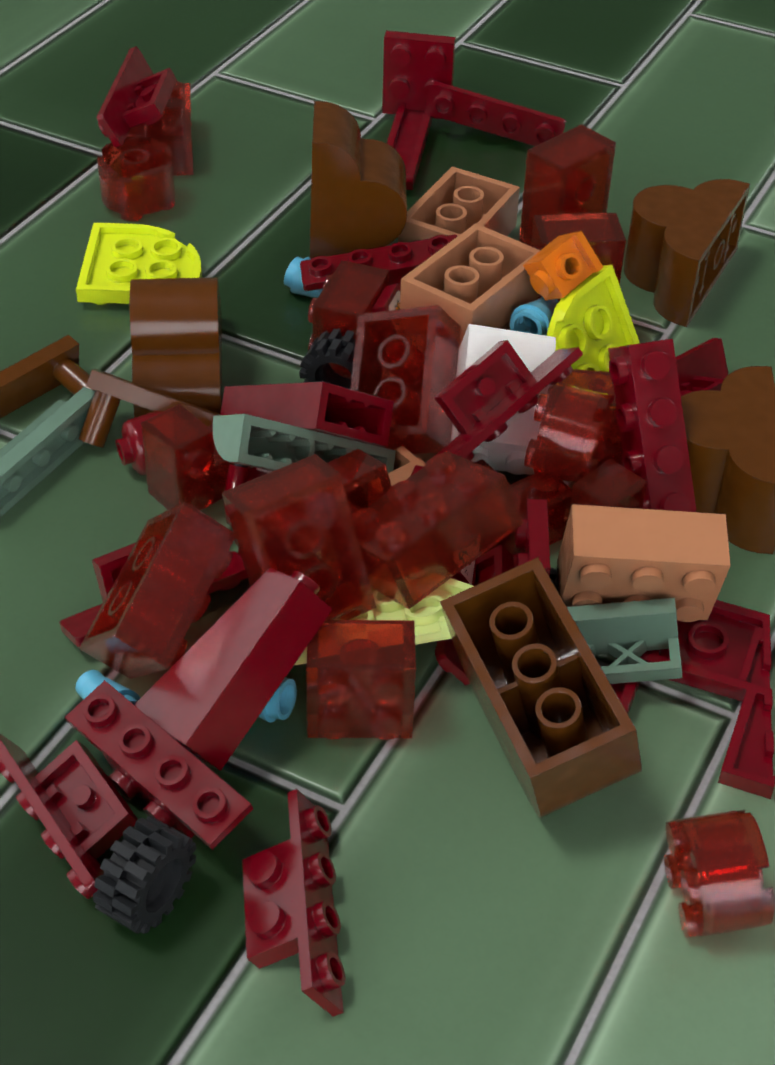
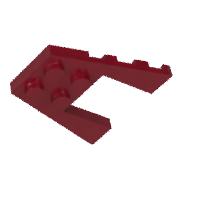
[611,600,775,799]

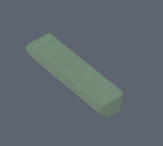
[213,414,396,494]

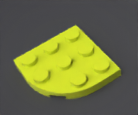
[76,223,202,305]
[547,264,640,440]

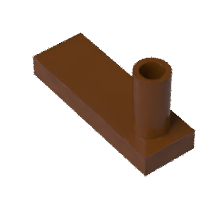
[0,335,96,418]
[78,368,220,448]

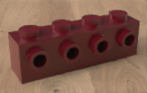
[608,338,697,512]

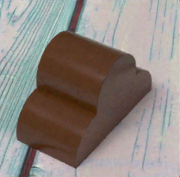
[310,101,407,259]
[624,179,750,327]
[129,277,222,422]
[681,366,775,554]

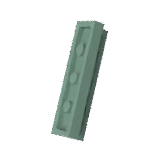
[0,387,95,517]
[567,598,683,684]

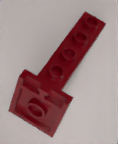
[382,30,456,190]

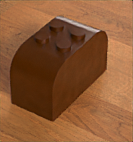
[440,557,642,818]

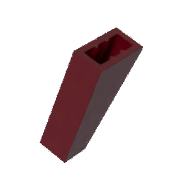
[220,381,394,447]
[135,568,332,771]

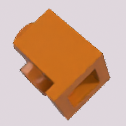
[523,231,603,301]

